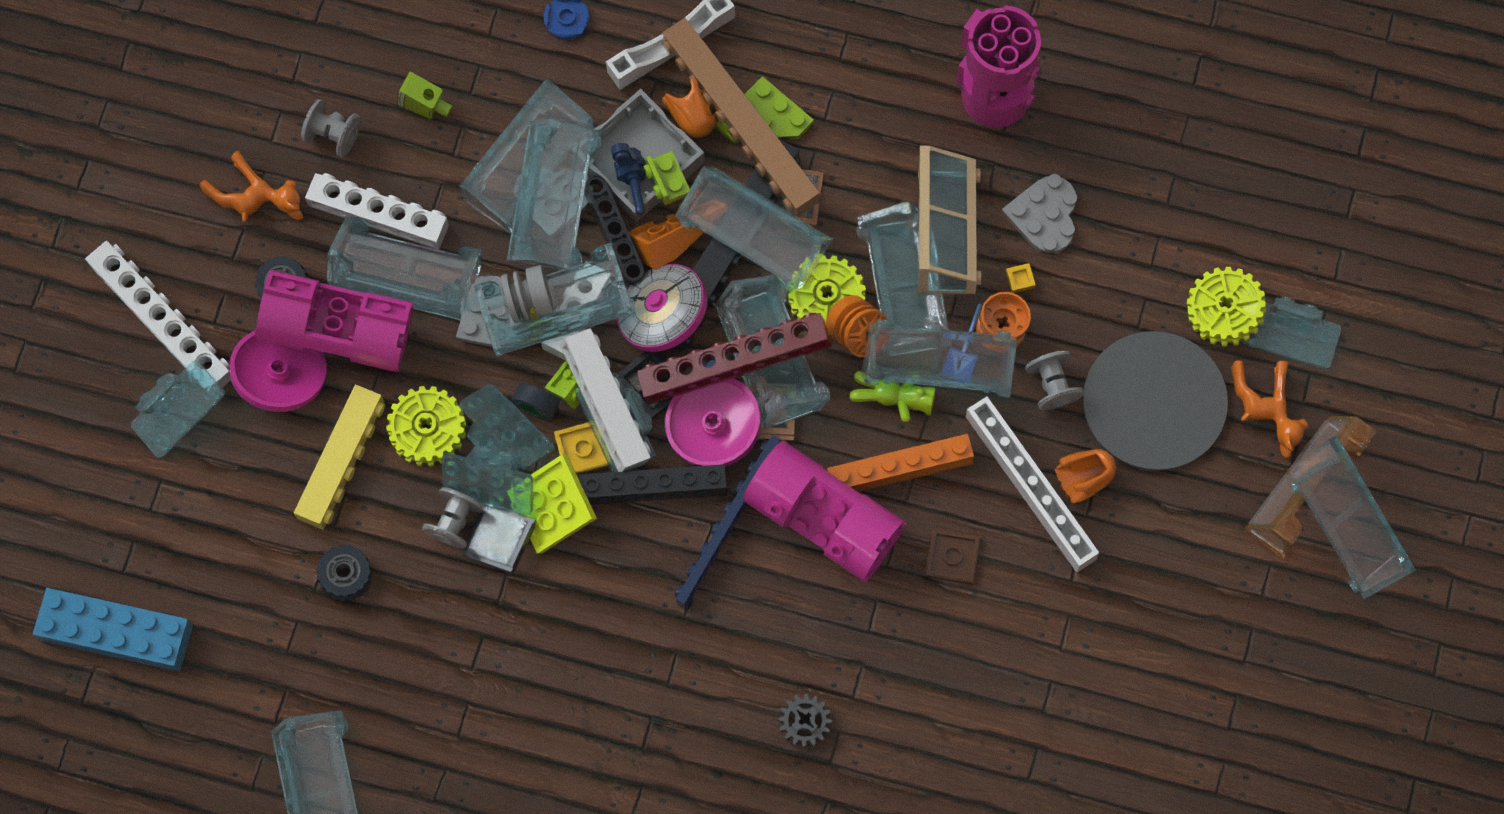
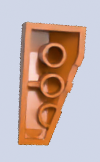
[628,200,728,270]

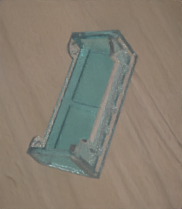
[857,201,952,356]
[715,274,830,429]

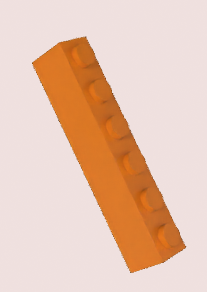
[827,434,974,492]

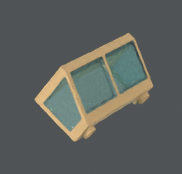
[918,146,981,294]

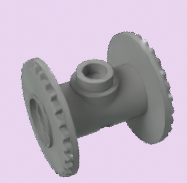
[301,99,361,157]
[1025,351,1084,410]
[422,487,484,549]

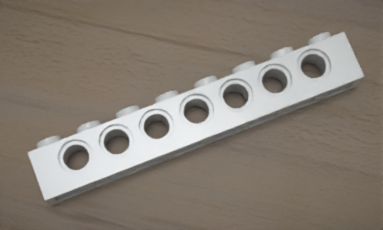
[85,240,231,397]

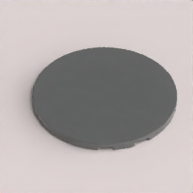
[1082,331,1228,472]

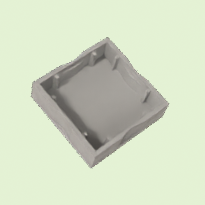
[571,89,705,222]

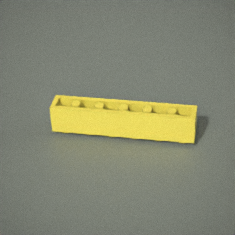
[294,384,385,530]

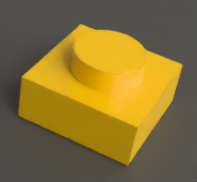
[1006,263,1036,293]

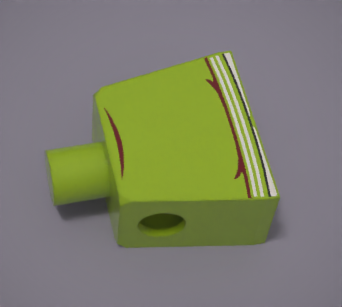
[398,72,453,119]

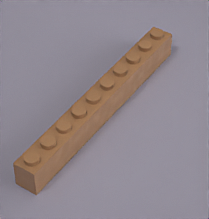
[662,18,821,217]

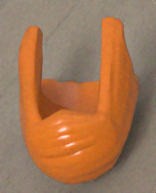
[662,79,717,138]
[1055,449,1116,504]

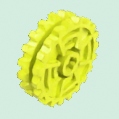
[788,255,866,335]
[1187,267,1266,347]
[386,386,467,467]

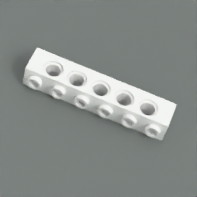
[305,173,449,250]

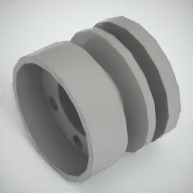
[501,265,554,324]

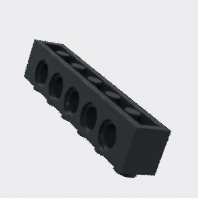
[579,464,727,505]

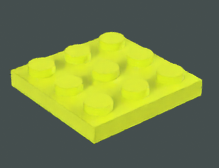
[508,454,597,554]

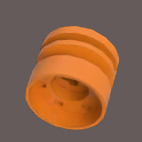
[976,292,1031,353]
[826,295,890,357]

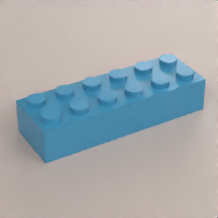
[32,588,193,672]

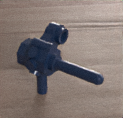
[611,143,646,215]

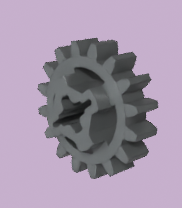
[778,693,832,749]

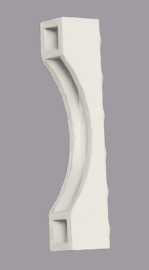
[606,0,735,90]

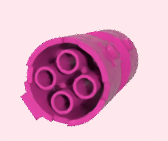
[957,6,1041,127]
[255,270,414,372]
[743,440,907,582]

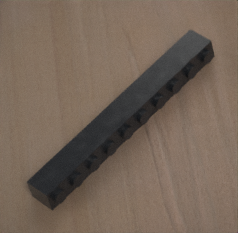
[673,139,801,352]

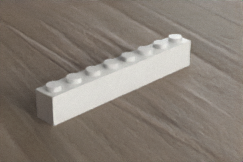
[966,396,1099,573]

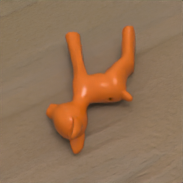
[200,150,303,222]
[1231,360,1309,458]

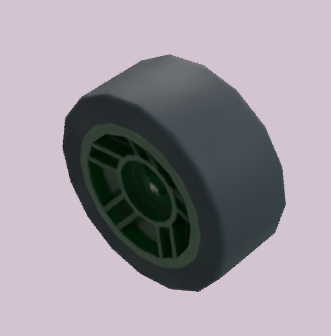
[511,383,560,421]

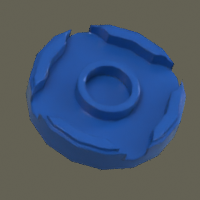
[544,0,590,40]

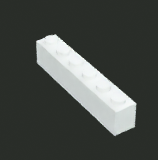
[560,328,651,472]

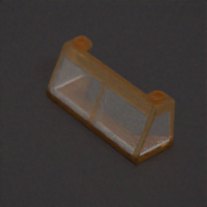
[1244,416,1376,559]

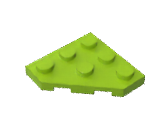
[715,76,814,142]

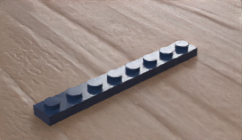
[675,435,781,610]

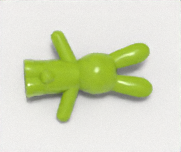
[849,371,936,422]

